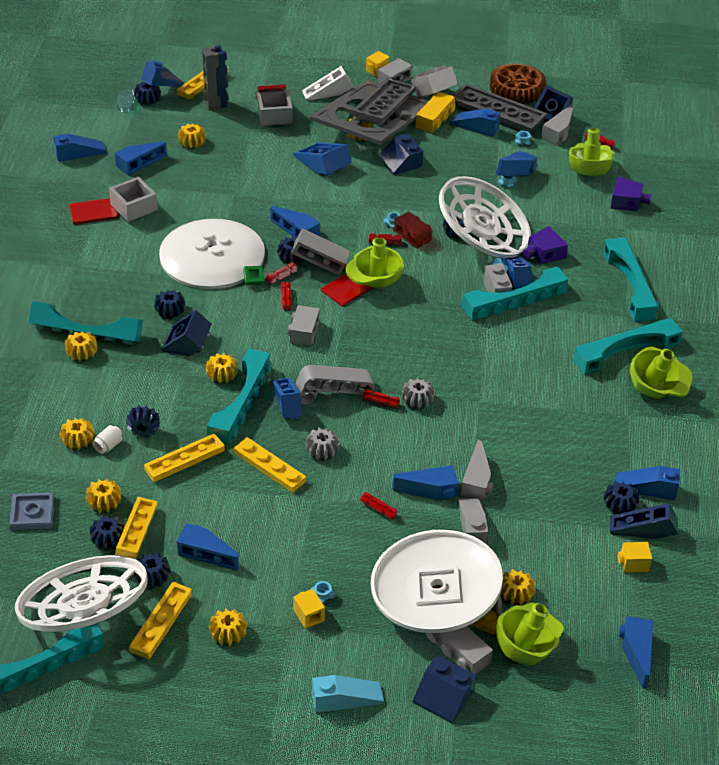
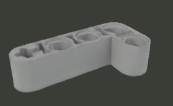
[295,365,375,404]

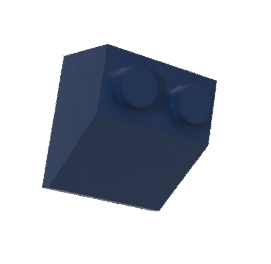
[379,133,424,175]
[161,310,212,356]
[412,655,477,724]

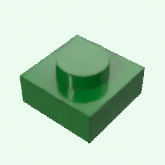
[243,266,264,285]

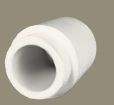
[92,425,122,454]

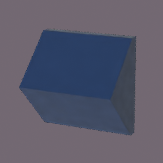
[534,85,573,121]

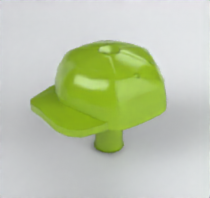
[569,128,614,176]
[346,238,404,289]
[630,347,693,399]
[495,603,564,666]

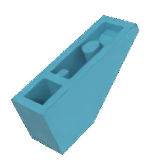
[312,675,384,713]

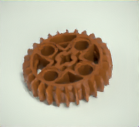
[489,63,546,104]

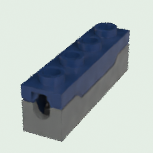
[202,45,229,110]

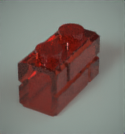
[394,211,432,249]

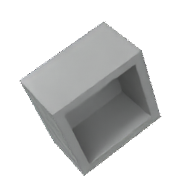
[411,65,458,97]
[257,90,292,126]
[109,177,157,222]

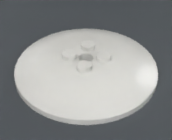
[159,219,265,289]
[371,530,503,633]

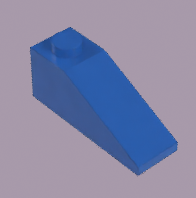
[141,60,185,87]
[449,109,501,137]
[53,134,106,162]
[115,141,167,175]
[496,151,538,176]
[270,206,320,238]
[503,256,531,289]
[272,377,302,419]
[392,465,459,500]
[615,466,681,500]
[177,523,239,571]
[619,616,653,688]

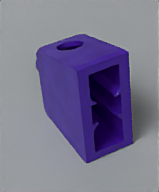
[610,177,652,211]
[523,226,568,264]

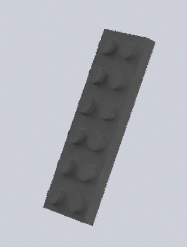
[352,78,416,125]
[452,83,547,134]

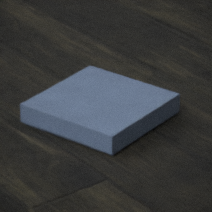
[9,492,55,530]

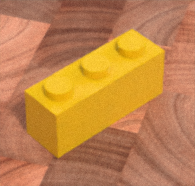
[416,92,456,133]

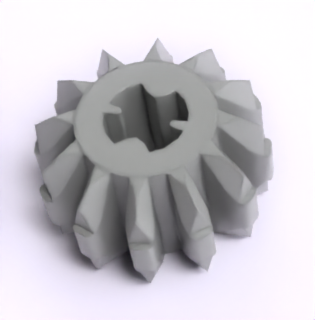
[402,378,435,410]
[306,428,339,460]

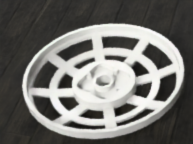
[439,176,531,258]
[15,556,148,632]

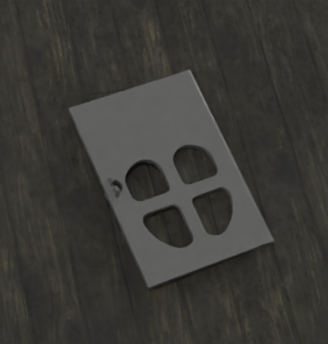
[309,80,429,145]

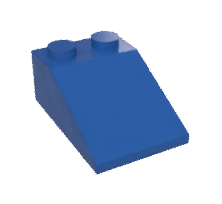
[293,142,352,176]

